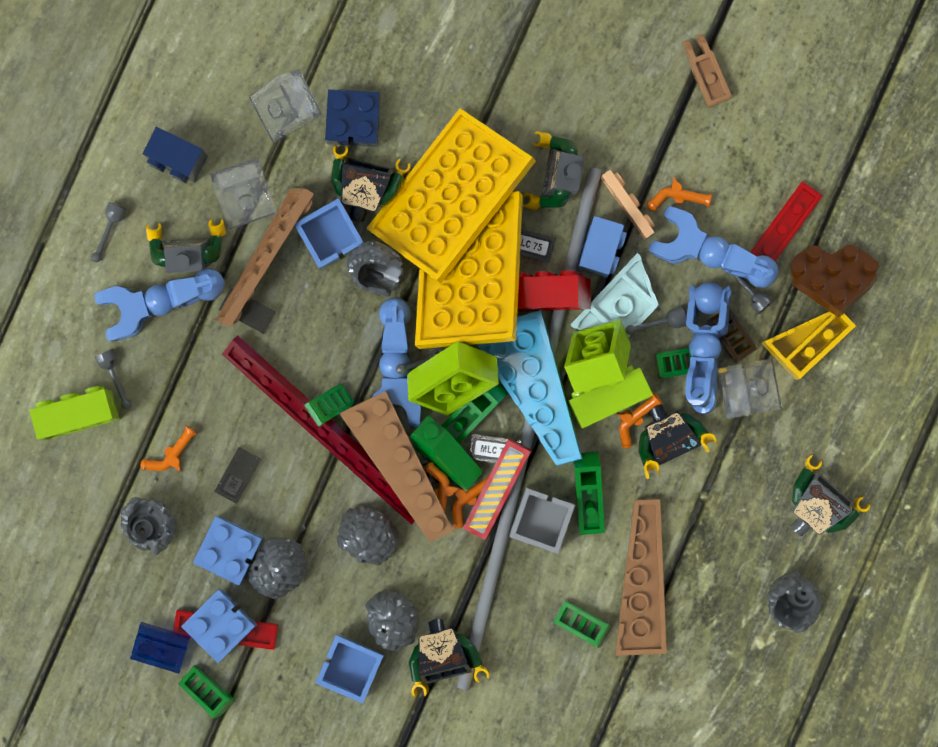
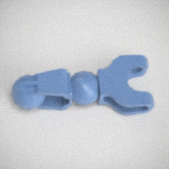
[648,206,779,288]
[94,268,225,341]
[685,282,732,414]
[372,297,421,428]

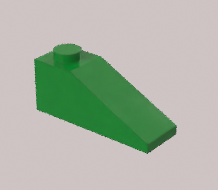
[441,384,508,444]
[409,415,483,492]
[573,451,605,535]

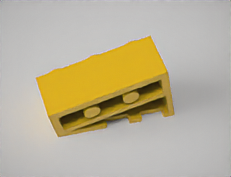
[761,311,856,380]

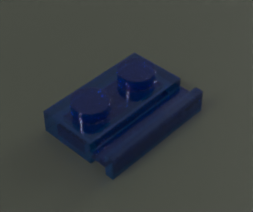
[130,622,190,674]

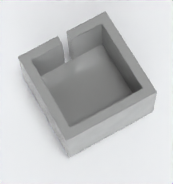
[509,488,575,554]

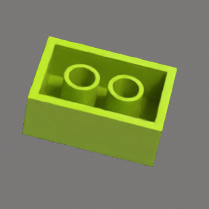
[564,319,631,394]
[407,341,499,416]
[567,365,653,429]
[29,386,120,440]

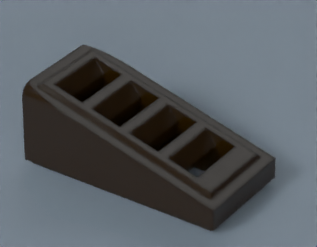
[707,308,758,363]

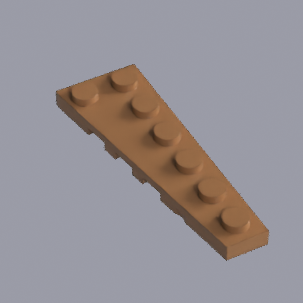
[215,188,313,327]
[340,391,453,542]
[615,499,667,656]

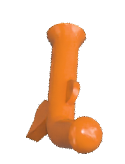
[647,177,712,211]
[617,392,663,449]
[140,425,197,472]
[425,462,460,512]
[452,473,491,529]

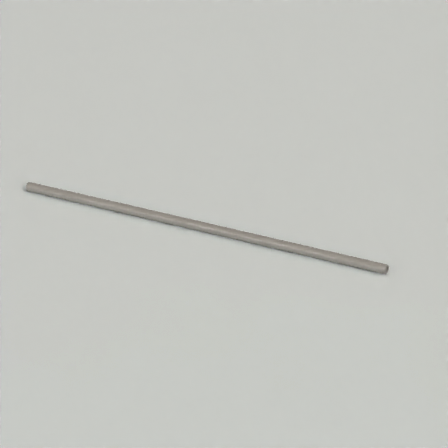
[457,167,602,691]

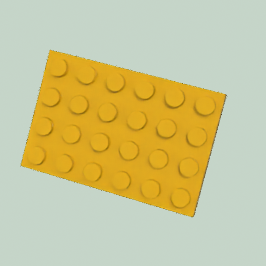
[366,108,536,284]
[415,191,523,349]

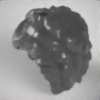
[347,241,404,297]
[121,497,176,555]
[337,505,399,566]
[248,537,308,600]
[767,571,823,633]
[365,590,419,651]

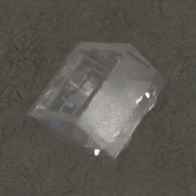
[249,69,322,143]
[210,157,277,229]
[717,359,782,419]

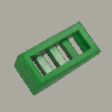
[654,348,692,379]
[305,384,354,426]
[553,600,612,648]
[178,665,235,719]

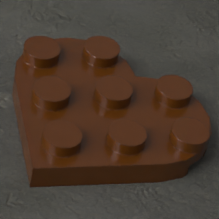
[790,245,879,318]

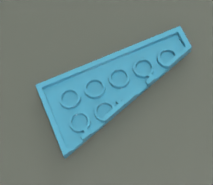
[477,310,583,466]

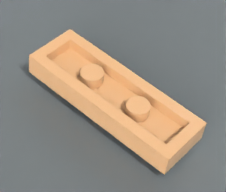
[601,170,655,241]

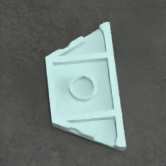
[570,253,659,338]

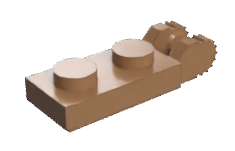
[682,34,732,108]

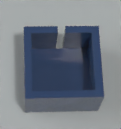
[325,89,380,147]
[142,126,208,184]

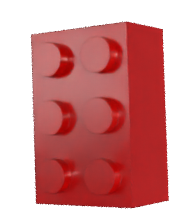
[517,271,591,312]

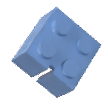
[295,198,364,270]
[577,216,627,278]
[193,516,264,585]
[181,588,258,663]
[316,633,384,703]

